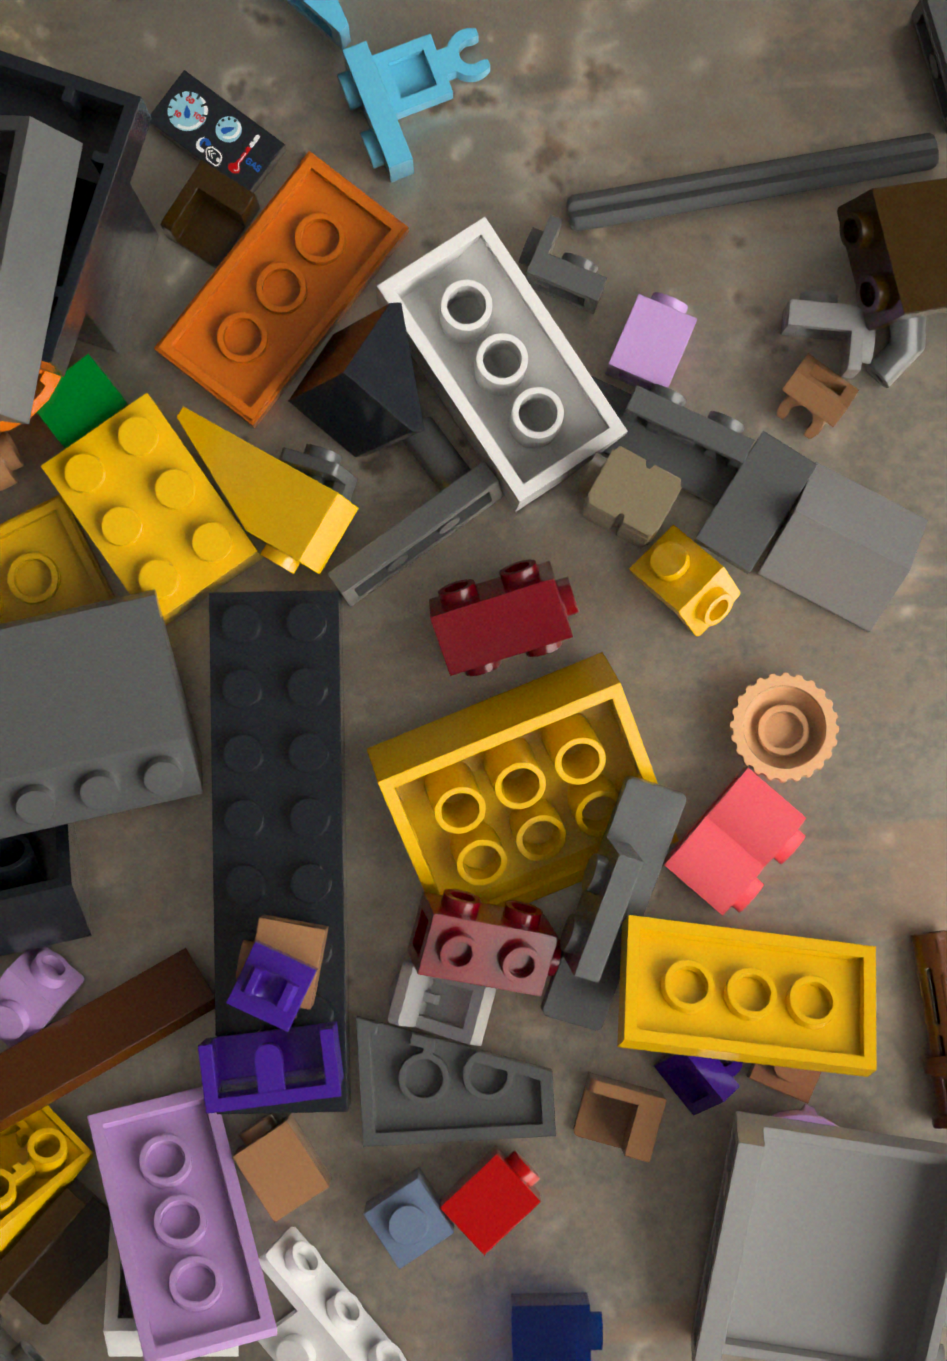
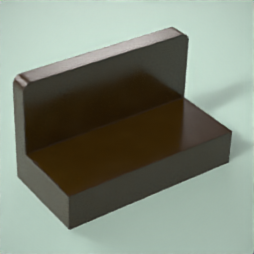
[0,1178,111,1325]

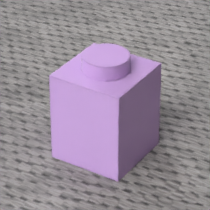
[605,292,697,390]

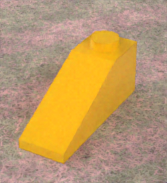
[177,406,359,575]

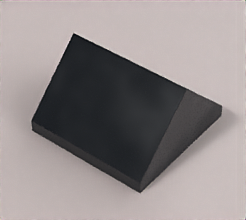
[288,302,424,457]

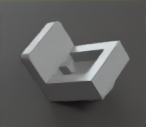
[780,291,875,379]
[388,960,496,1046]

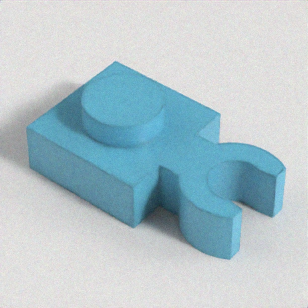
[372,28,490,120]

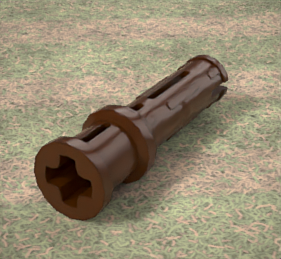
[910,930,947,1129]

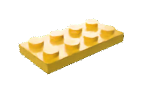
[617,915,877,1077]

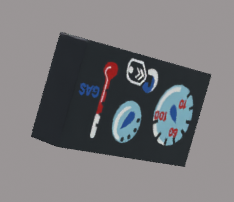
[150,70,287,193]

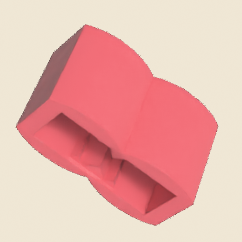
[663,767,806,916]

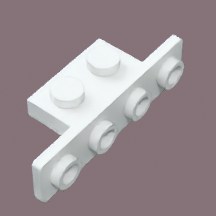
[258,1227,407,1361]

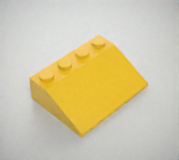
[366,652,679,907]

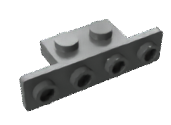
[591,376,788,531]
[541,776,686,1031]

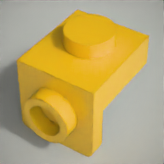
[629,524,740,637]

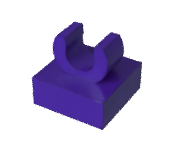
[227,940,318,1032]
[654,1053,743,1116]

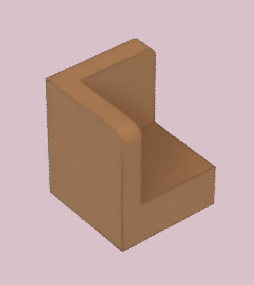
[573,1072,667,1163]

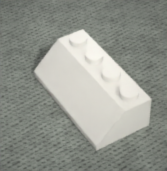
[376,217,628,512]

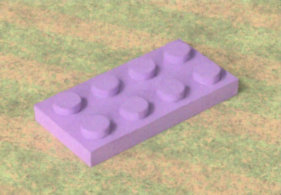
[87,1086,277,1361]

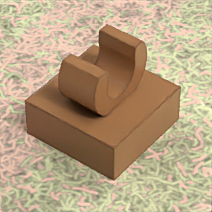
[777,353,859,439]

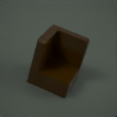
[160,160,260,268]

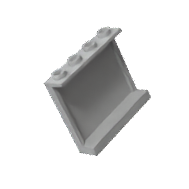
[691,1111,947,1361]

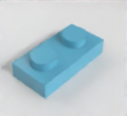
[337,41,414,183]

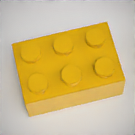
[41,393,264,626]

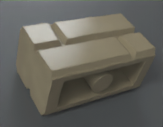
[575,446,682,549]

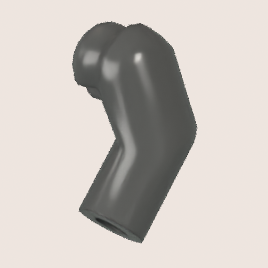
[866,316,926,388]

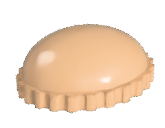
[730,672,839,783]

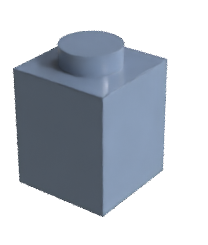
[363,1167,454,1269]

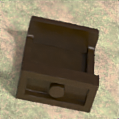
[837,178,947,331]

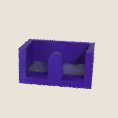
[198,1021,344,1114]

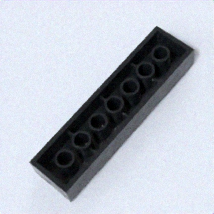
[209,590,351,1114]

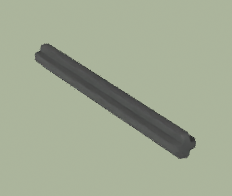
[566,133,939,231]

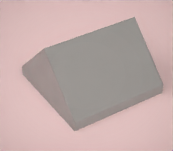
[757,462,928,632]

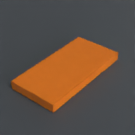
[154,151,409,428]

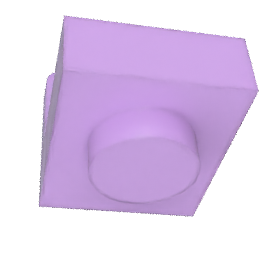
[0,946,85,1047]

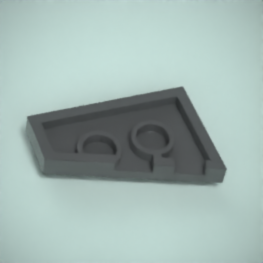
[356,1016,556,1147]

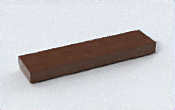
[0,948,215,1132]

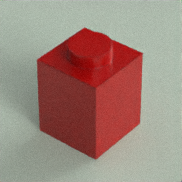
[440,1145,541,1256]

